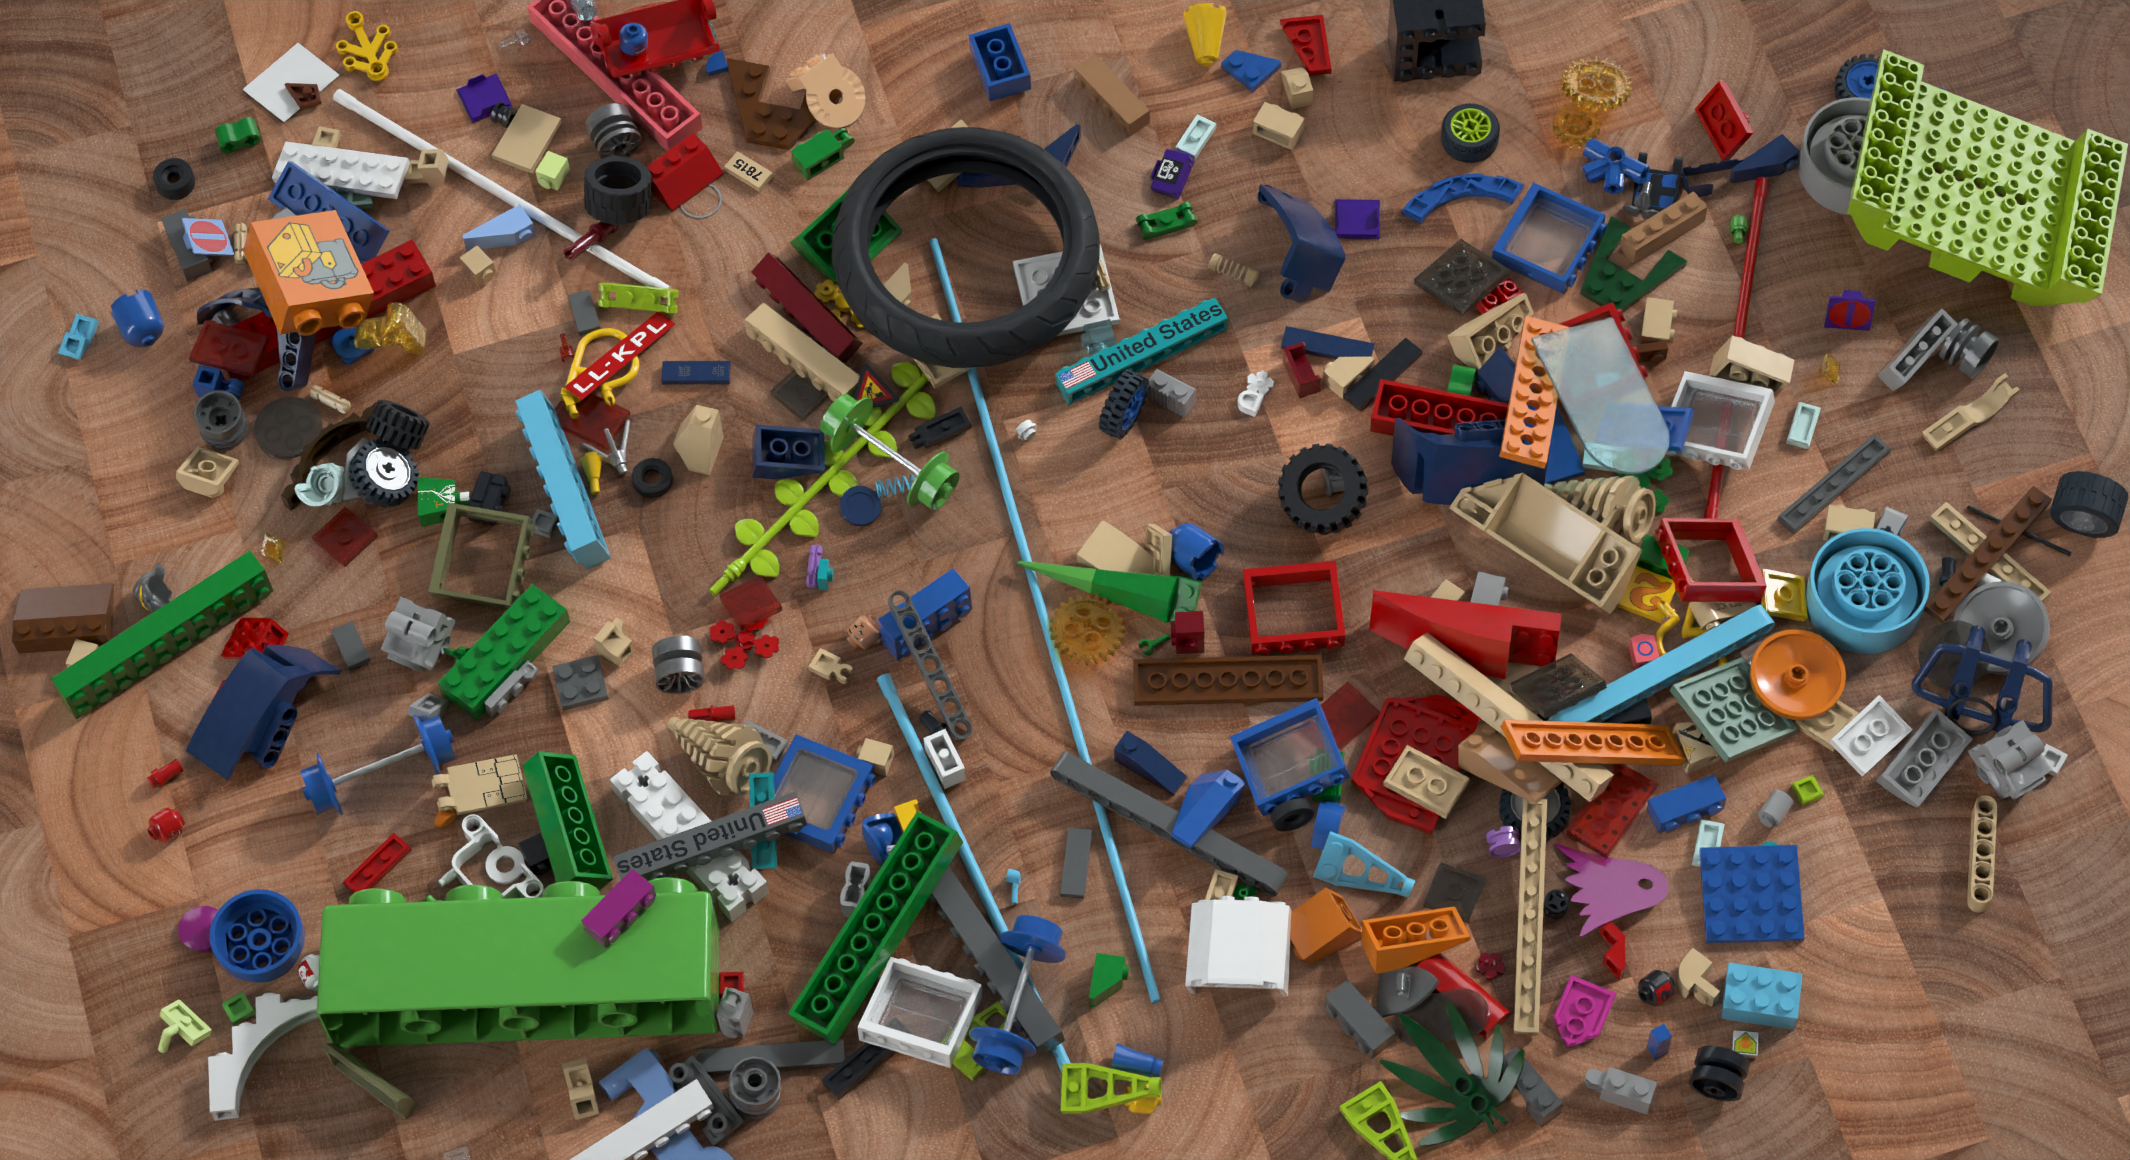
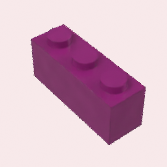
[581,869,656,947]

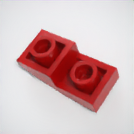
[1472,278,1523,315]

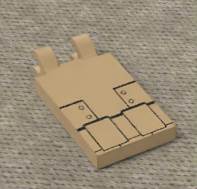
[431,754,528,815]

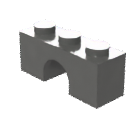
[1501,1047,1563,1127]

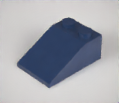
[752,425,825,479]

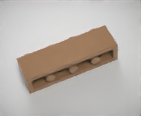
[1074,54,1150,137]
[1620,191,1707,265]

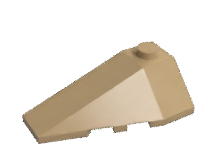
[1448,293,1534,374]

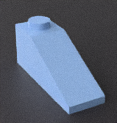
[462,204,536,250]

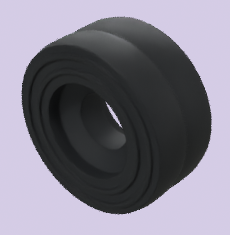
[153,158,195,200]

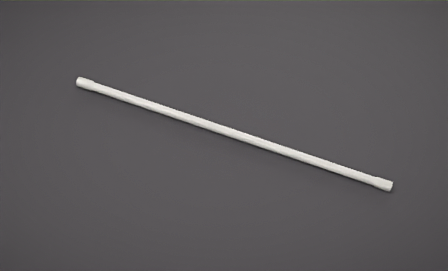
[333,89,671,298]

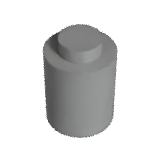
[1758,789,1794,828]

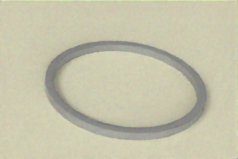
[680,184,722,219]

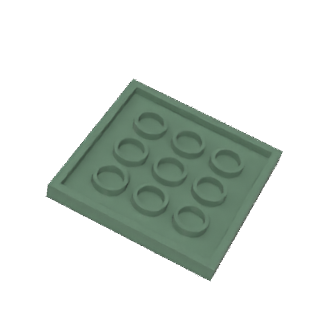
[1669,657,1798,763]

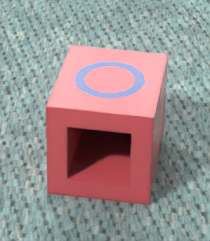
[1629,634,1659,670]

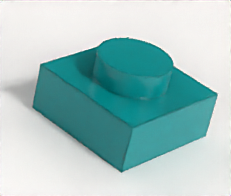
[817,559,834,590]

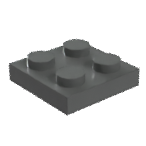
[552,655,609,711]

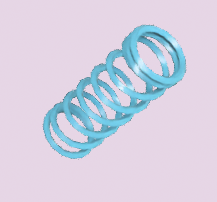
[875,474,915,498]

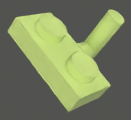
[158,999,212,1053]

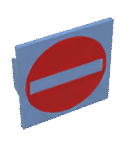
[181,218,234,256]

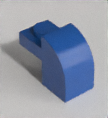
[1311,801,1346,850]

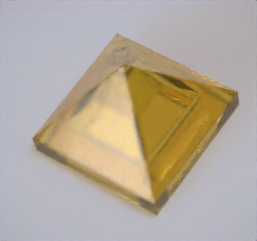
[1818,353,1841,384]
[260,533,286,563]

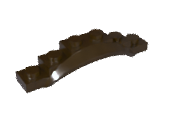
[281,402,377,511]

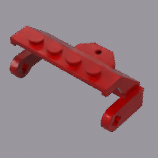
[589,0,720,78]

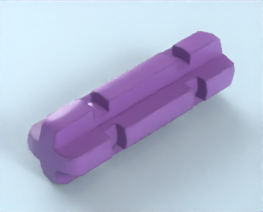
[806,545,823,589]

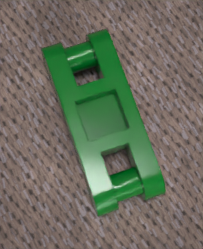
[1136,201,1198,240]

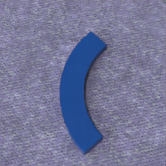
[1402,174,1524,224]

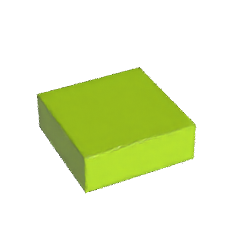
[1791,775,1824,806]

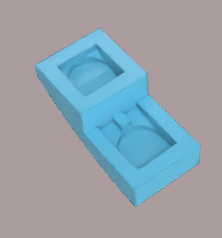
[58,314,99,360]

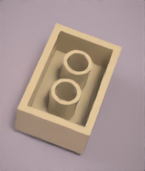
[1709,336,1795,398]

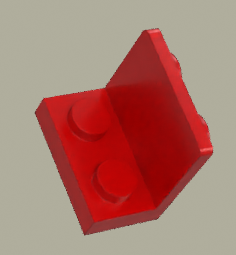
[221,617,289,660]

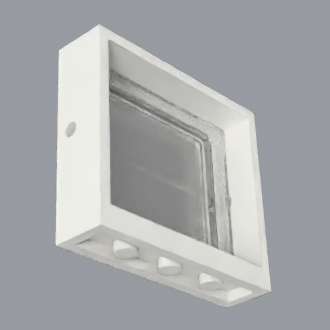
[1661,371,1775,470]
[858,957,982,1068]

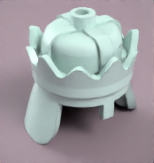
[295,463,345,506]

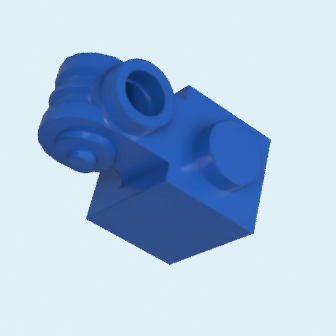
[192,365,245,401]

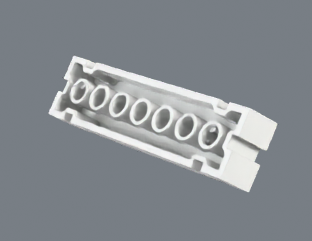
[610,751,769,922]

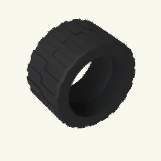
[584,156,652,225]

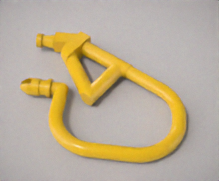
[560,328,639,419]
[1655,577,1727,681]

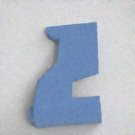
[598,1047,734,1160]

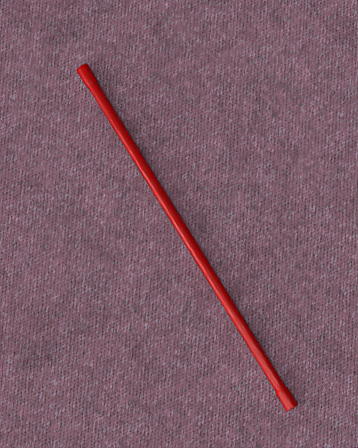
[1703,177,1769,519]

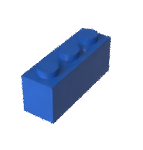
[1647,774,1726,833]

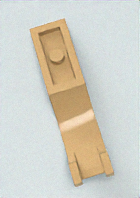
[1922,373,2020,452]

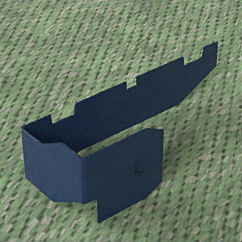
[1681,157,1748,197]

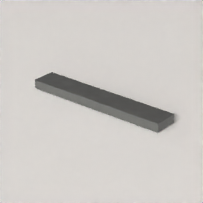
[1777,434,1891,535]
[697,1040,845,1075]

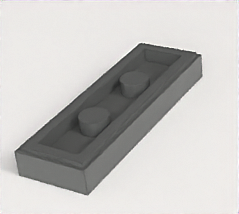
[1060,828,1092,899]

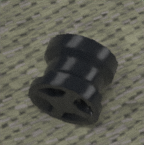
[490,102,517,128]
[1543,890,1569,920]

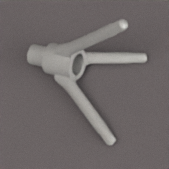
[582,420,630,475]

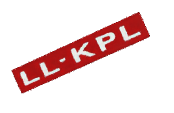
[564,311,675,400]

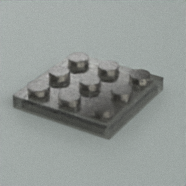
[1414,239,1510,316]
[1510,653,1607,718]

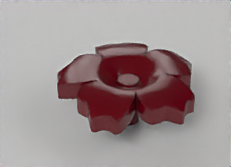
[1476,951,1506,980]

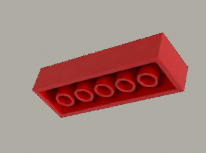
[1370,379,1509,436]

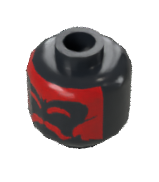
[1638,970,1675,1006]

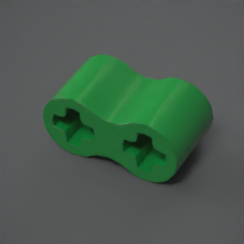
[215,117,261,153]
[1447,364,1476,396]

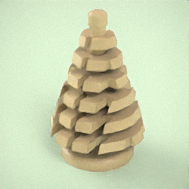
[1544,475,1656,543]
[667,717,772,795]

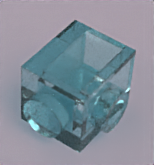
[1081,319,1116,355]

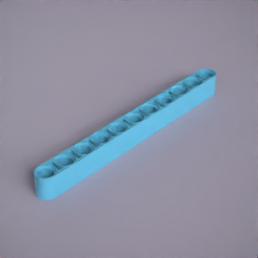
[1548,605,1775,723]

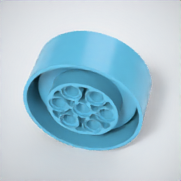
[1806,528,1930,654]

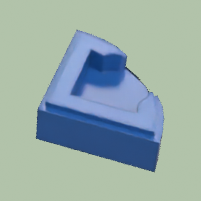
[706,50,729,76]

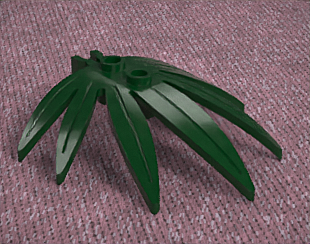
[1380,1000,1525,1146]

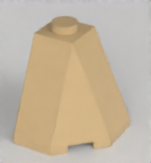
[673,405,724,475]

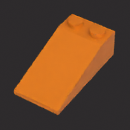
[1361,906,1470,974]

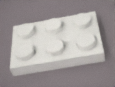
[1829,695,1913,776]

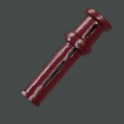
[563,221,619,261]

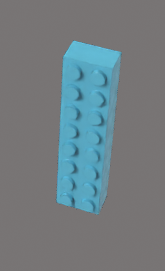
[515,390,611,569]

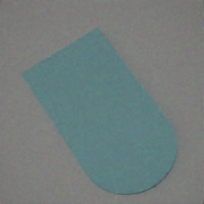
[1531,317,1669,474]

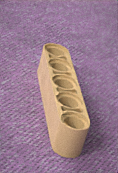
[1967,795,1997,913]

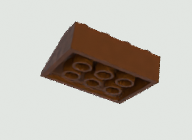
[12,583,114,654]

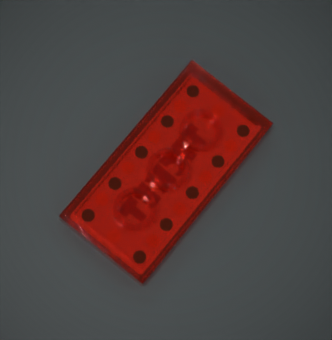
[1566,764,1658,859]

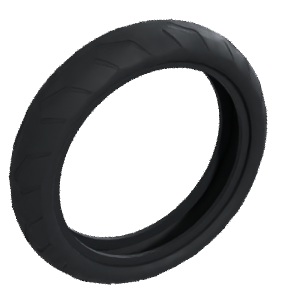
[832,127,1100,368]

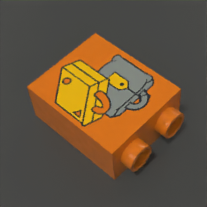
[243,210,374,335]

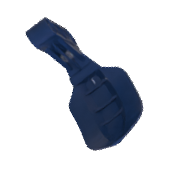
[197,287,315,391]

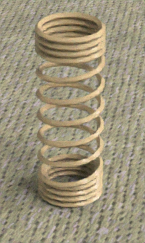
[1208,253,1259,288]

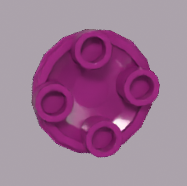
[178,906,218,952]

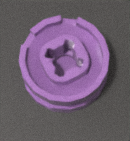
[1486,826,1521,858]

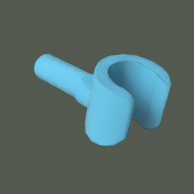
[1006,869,1021,904]

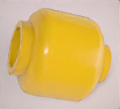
[1124,1083,1162,1114]

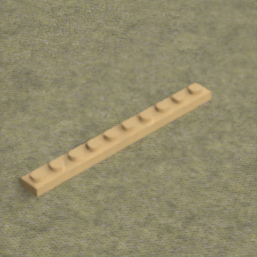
[1513,798,1547,1035]

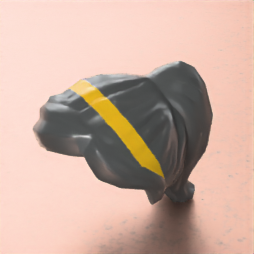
[133,563,172,612]

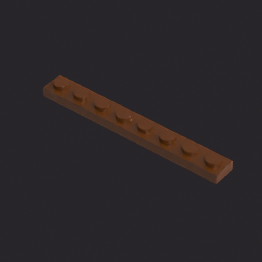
[1924,486,2052,624]

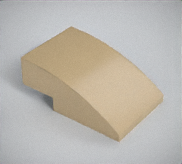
[1077,520,1154,574]

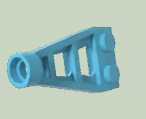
[1313,831,1415,898]

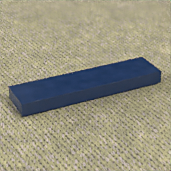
[1281,326,1375,360]

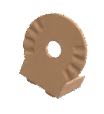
[786,53,866,128]

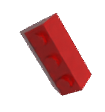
[647,133,724,212]

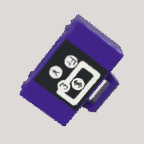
[1150,149,1195,200]

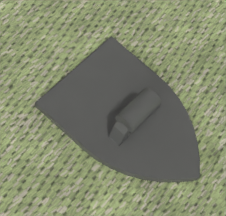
[1376,967,1439,1018]

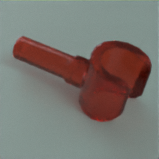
[559,333,575,362]

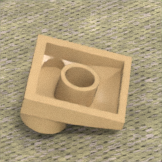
[176,446,239,498]

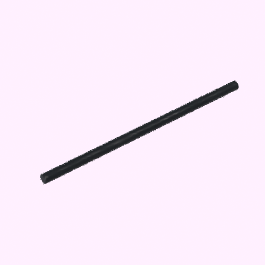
[1967,505,2072,556]

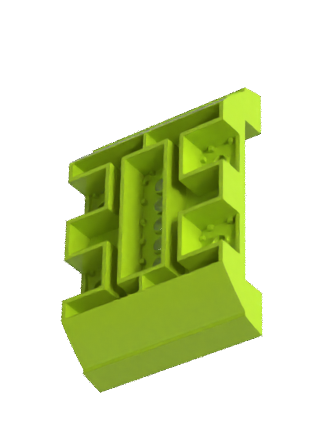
[1847,49,2128,306]

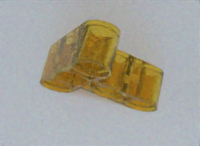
[353,302,427,355]

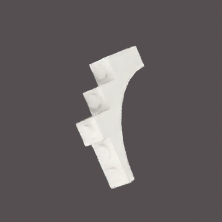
[208,993,318,1121]

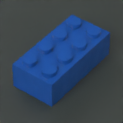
[878,568,972,660]

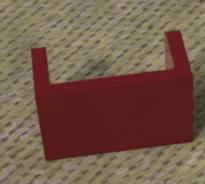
[1283,342,1321,399]

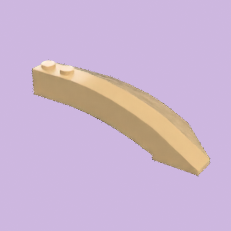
[1449,473,1642,615]

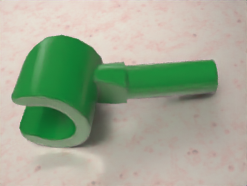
[1138,634,1170,656]

